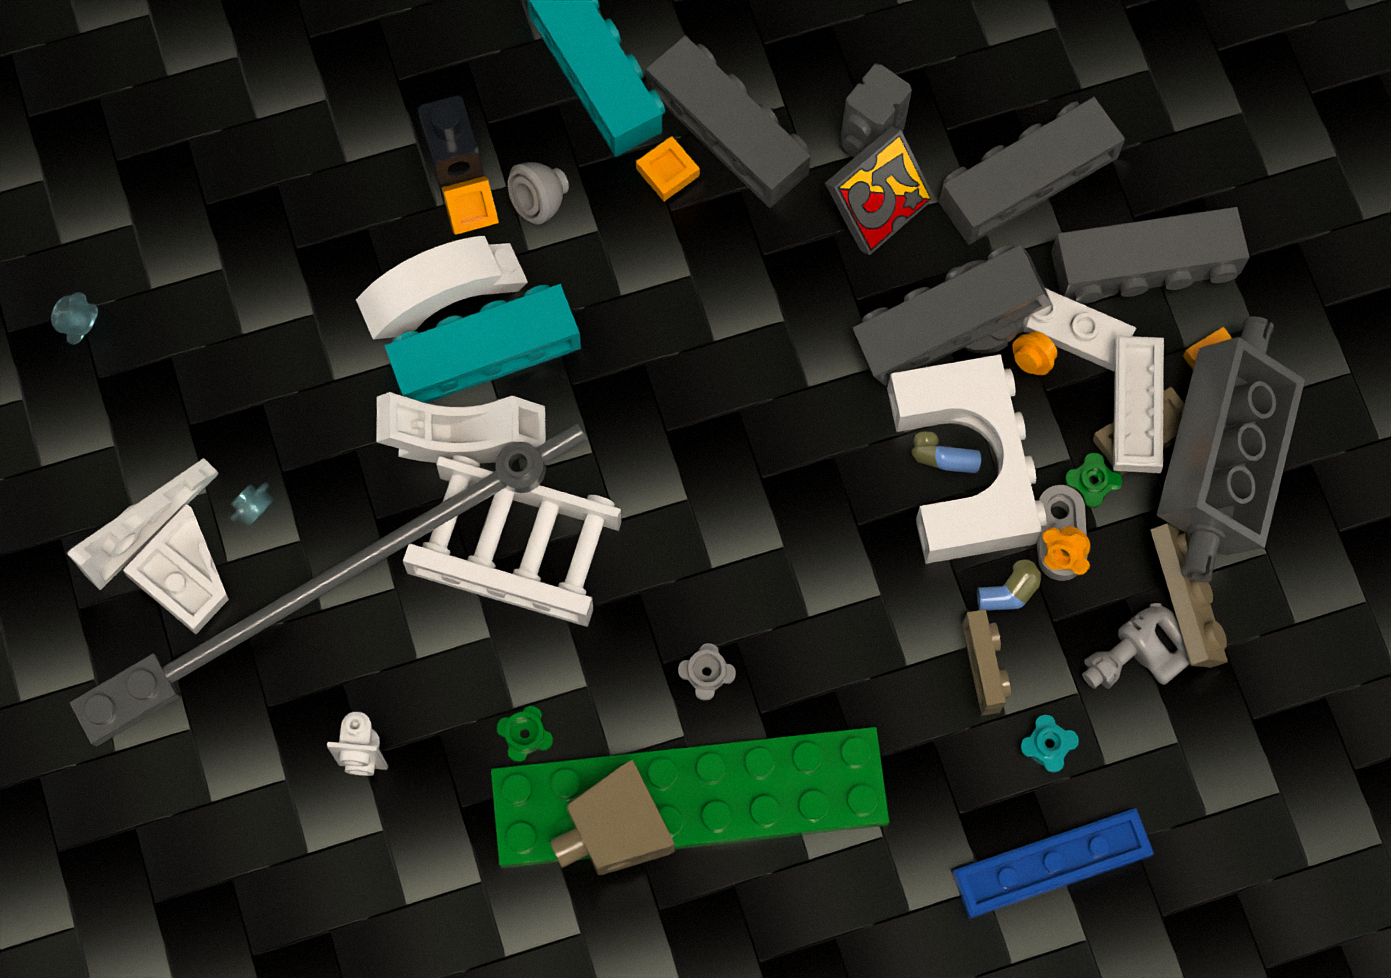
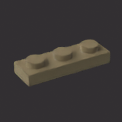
[1151,523,1228,668]

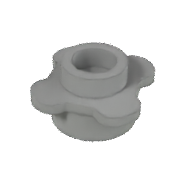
[678,643,736,701]

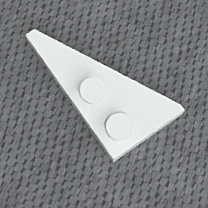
[67,458,219,590]

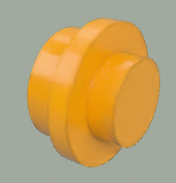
[1012,331,1057,375]

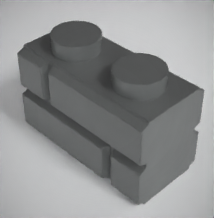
[840,64,912,158]

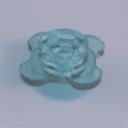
[51,292,98,345]
[230,483,274,527]

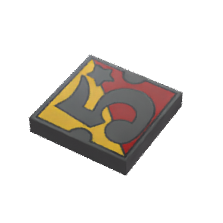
[825,126,935,255]

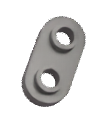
[1037,485,1088,581]

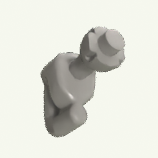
[1082,603,1190,689]

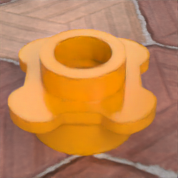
[1042,526,1090,575]

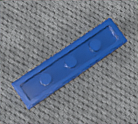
[952,808,1154,919]

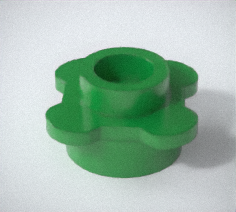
[1065,453,1122,508]
[497,706,553,762]

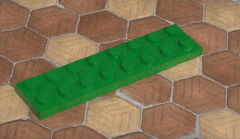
[491,727,889,869]

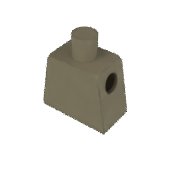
[549,760,675,875]

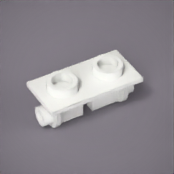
[327,712,388,776]

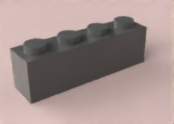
[646,35,811,208]
[939,97,1125,245]
[1051,207,1250,304]
[853,244,1052,386]

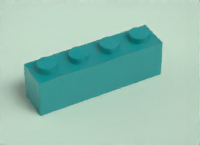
[527,0,665,157]
[384,284,581,403]

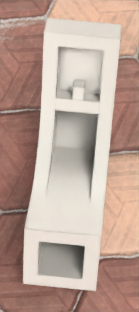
[356,236,527,339]
[377,392,546,463]

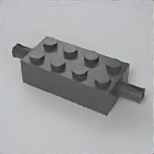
[1156,316,1305,582]

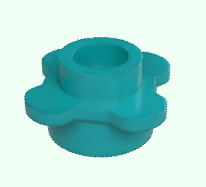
[1021,715,1079,773]

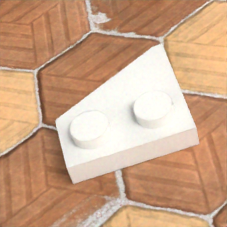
[123,504,229,634]

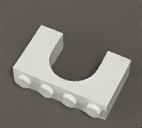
[887,354,1047,564]

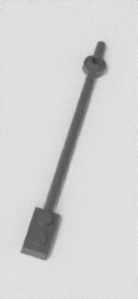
[69,423,587,746]

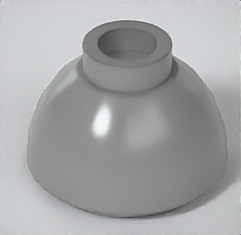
[508,162,569,225]

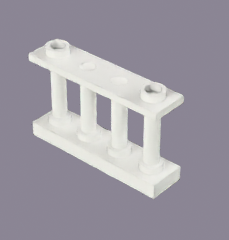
[403,455,621,627]

